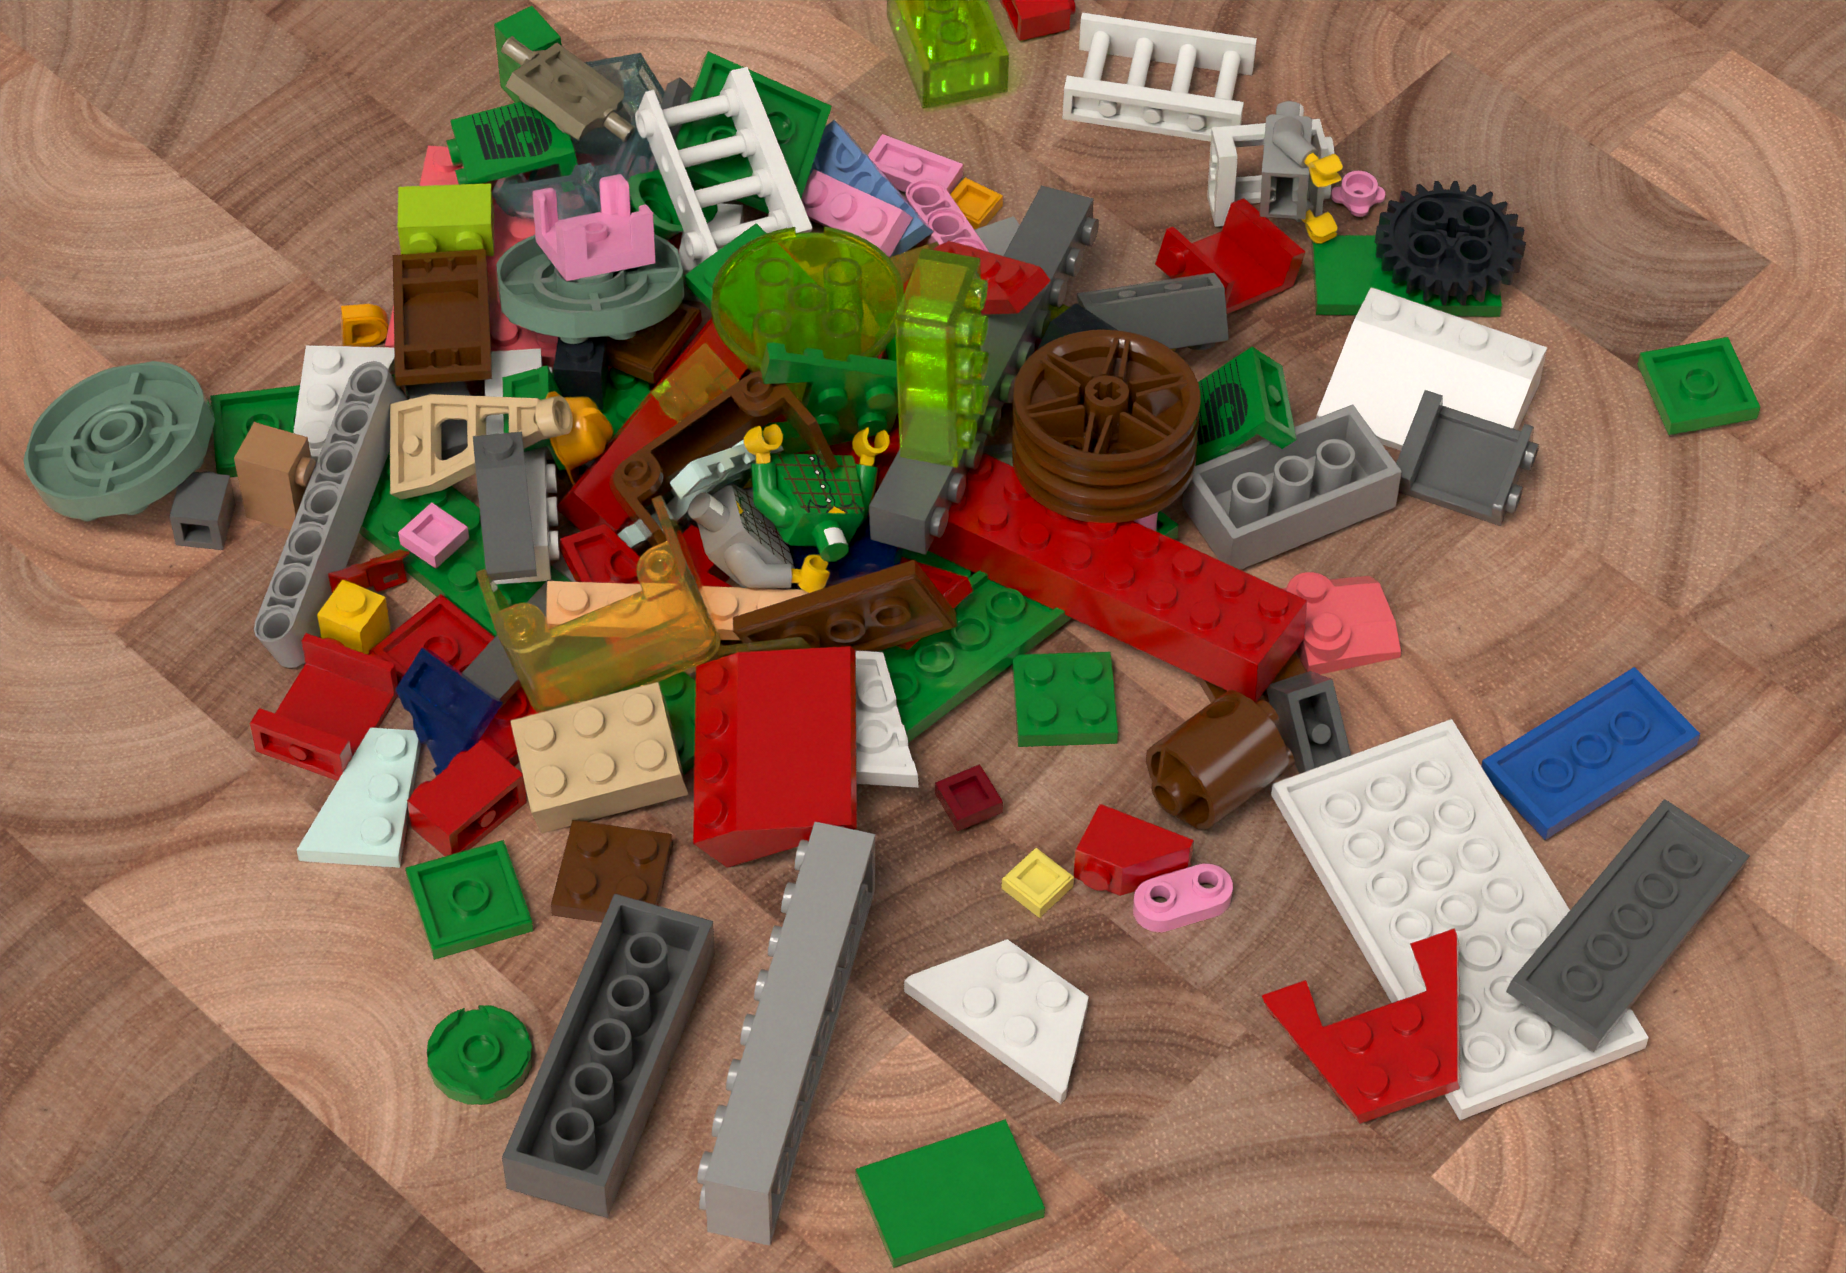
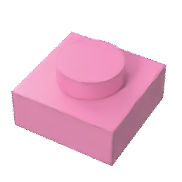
[398,502,469,569]

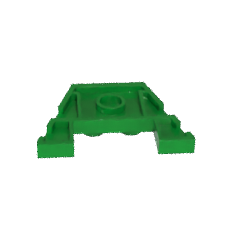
[761,342,908,454]

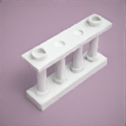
[1062,13,1257,142]
[635,67,813,266]

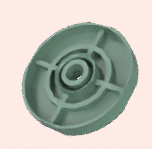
[496,234,684,344]
[23,361,215,522]

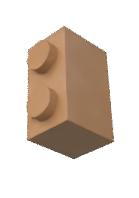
[234,422,316,530]

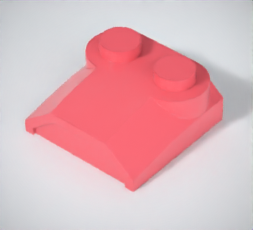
[1282,572,1401,675]

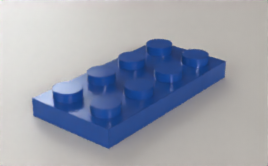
[1481,667,1700,840]

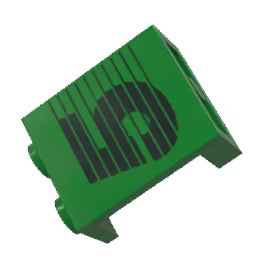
[446,101,582,189]
[1195,346,1297,466]

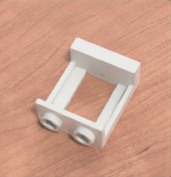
[1207,119,1334,227]

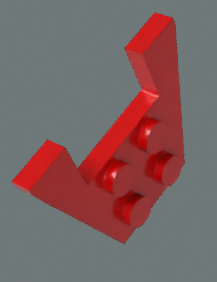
[1262,928,1460,1124]

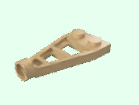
[390,394,573,500]

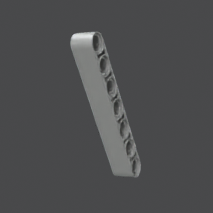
[254,361,407,668]

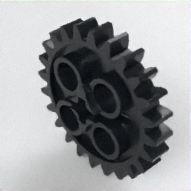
[1374,181,1526,306]

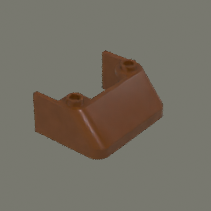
[609,371,839,578]

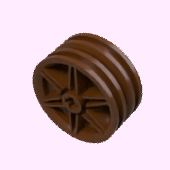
[1012,330,1200,523]

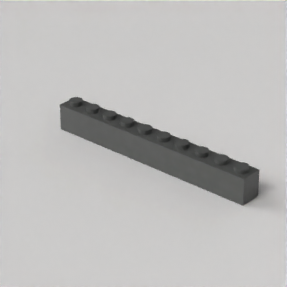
[869,185,1099,555]

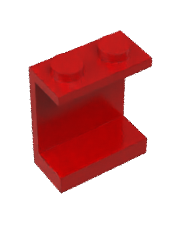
[1155,198,1306,314]
[250,633,399,781]

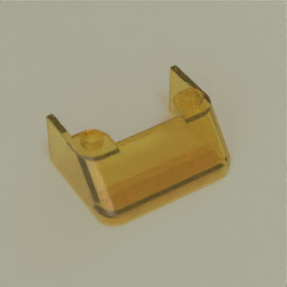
[476,495,720,714]

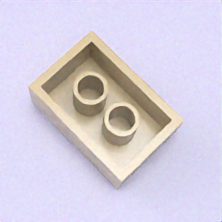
[511,682,689,833]

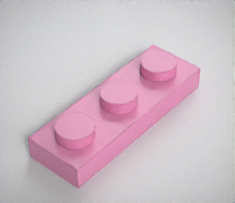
[801,169,913,257]

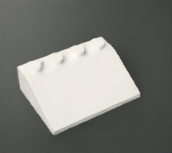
[1316,287,1547,451]

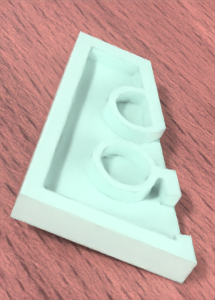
[297,728,422,868]

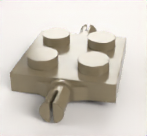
[501,36,636,143]

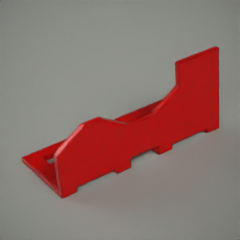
[328,549,410,593]

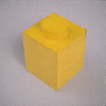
[317,580,391,655]

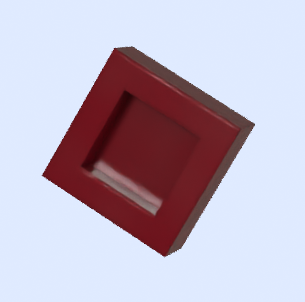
[935,764,1003,832]

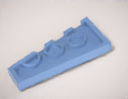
[810,120,933,283]

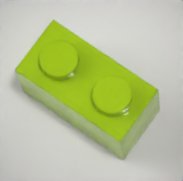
[397,183,494,256]

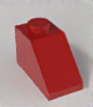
[1073,804,1194,896]

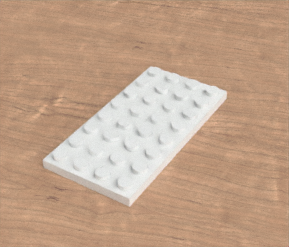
[1271,719,1649,1120]

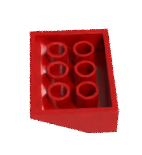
[693,646,857,868]

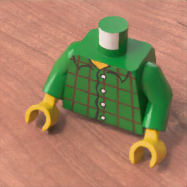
[744,424,890,562]

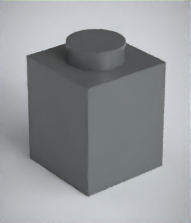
[169,471,236,550]

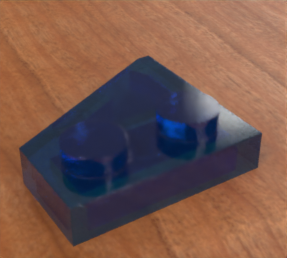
[395,648,503,776]

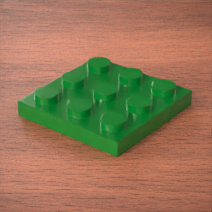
[674,51,832,214]

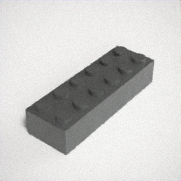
[502,894,715,1218]

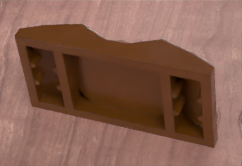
[392,249,492,386]

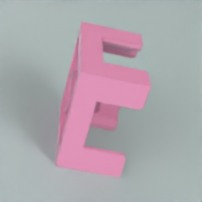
[532,174,655,281]

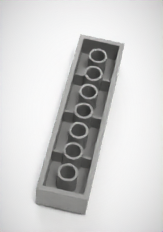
[697,822,875,1246]

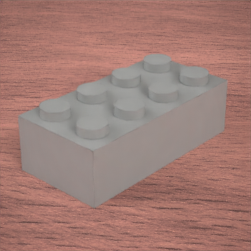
[1182,404,1402,570]

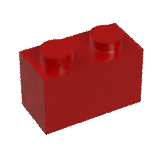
[407,740,527,856]

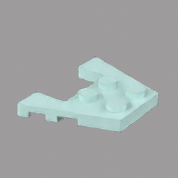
[618,437,784,549]

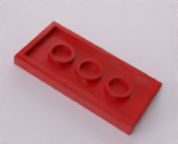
[369,594,576,766]

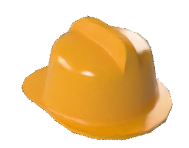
[546,391,613,485]

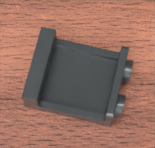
[1396,390,1539,526]

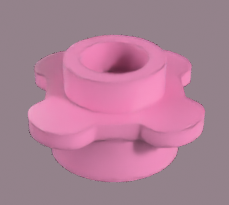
[1331,171,1385,217]

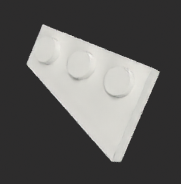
[293,345,395,463]
[856,651,919,788]

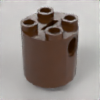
[1146,690,1295,830]

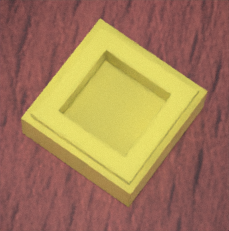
[1001,848,1074,918]

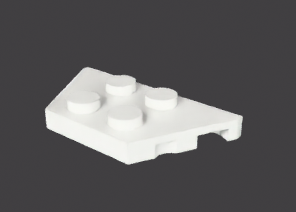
[904,939,1089,1104]

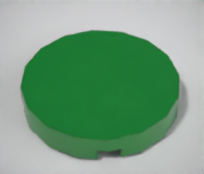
[427,1005,532,1105]

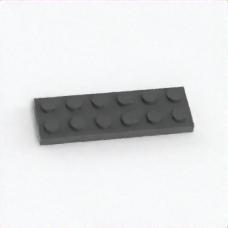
[1506,799,1750,1052]

